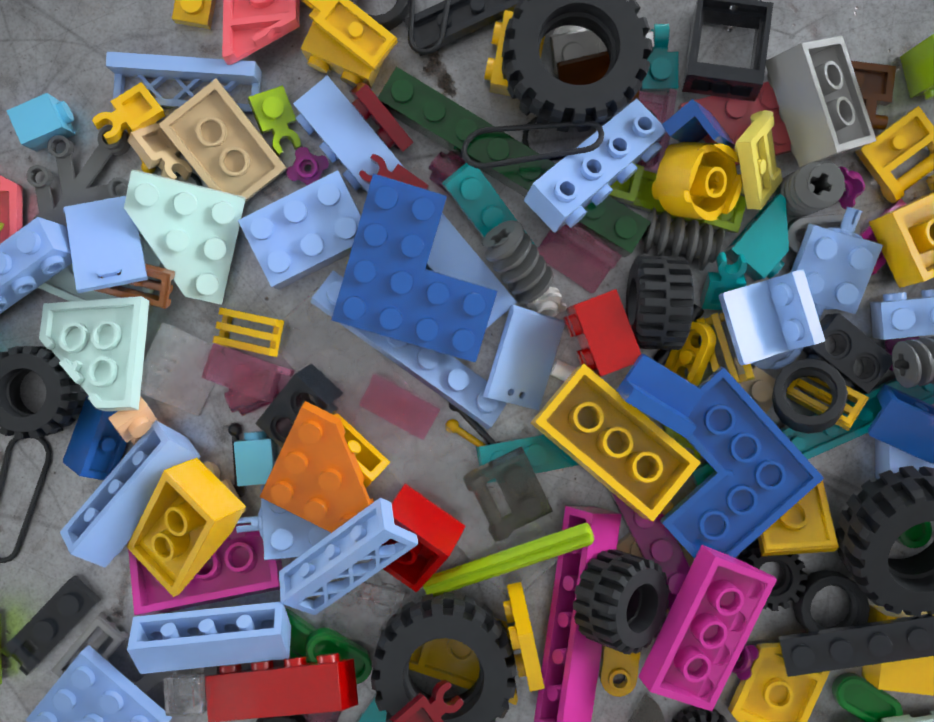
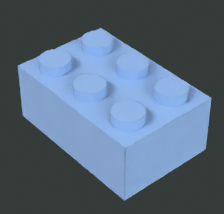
[238,170,361,290]

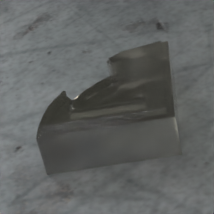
[628,692,665,722]

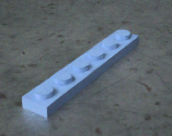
[310,270,507,430]

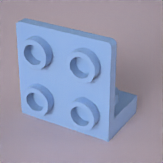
[719,269,825,365]

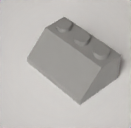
[766,36,877,167]

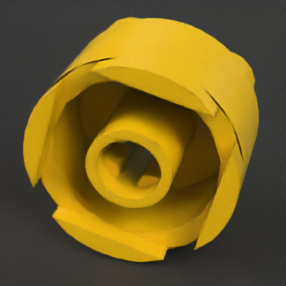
[651,142,743,221]

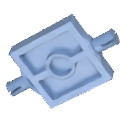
[790,206,883,321]
[236,485,331,560]

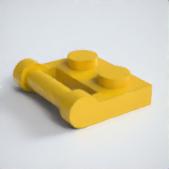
[855,106,934,203]

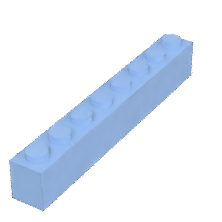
[293,75,517,329]

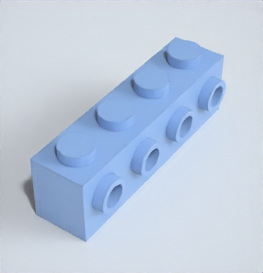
[524,98,666,233]
[0,217,72,314]
[870,289,934,340]
[60,420,201,568]
[127,601,291,674]

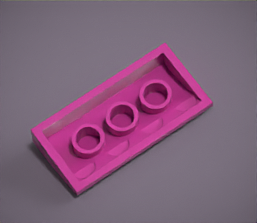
[127,523,283,616]
[638,545,777,711]

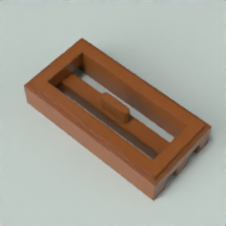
[94,264,175,309]

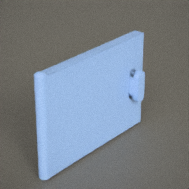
[63,196,148,293]
[484,304,565,411]

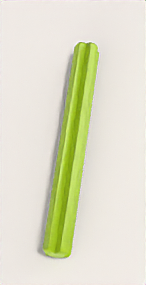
[423,523,594,597]

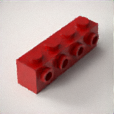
[205,653,359,722]

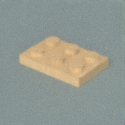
[158,79,288,202]

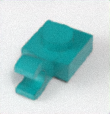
[640,24,679,92]

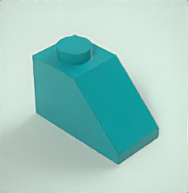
[723,194,789,281]

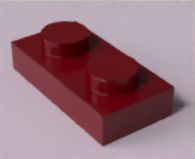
[349,82,414,152]

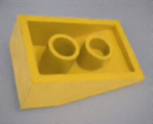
[127,457,246,597]

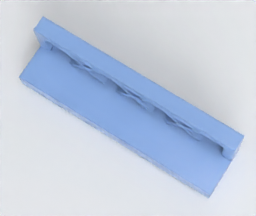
[106,52,262,114]
[279,497,418,615]

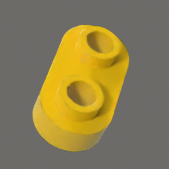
[665,322,716,386]
[599,645,640,697]

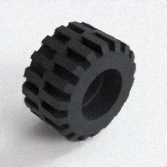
[625,255,694,350]
[0,346,86,439]
[573,549,669,655]

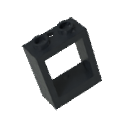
[682,0,774,101]

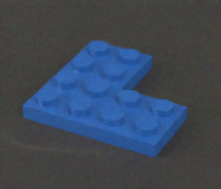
[331,173,498,363]
[660,366,824,559]

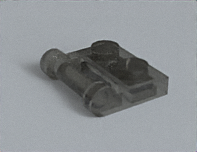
[463,446,553,541]

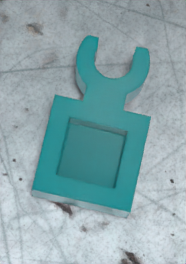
[700,252,747,310]

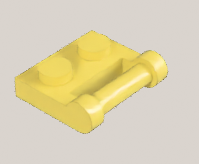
[734,110,783,210]

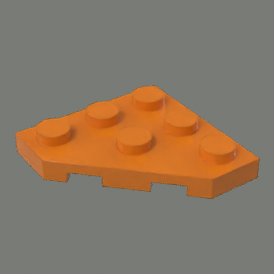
[260,401,374,533]

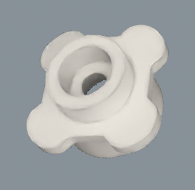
[527,287,567,317]

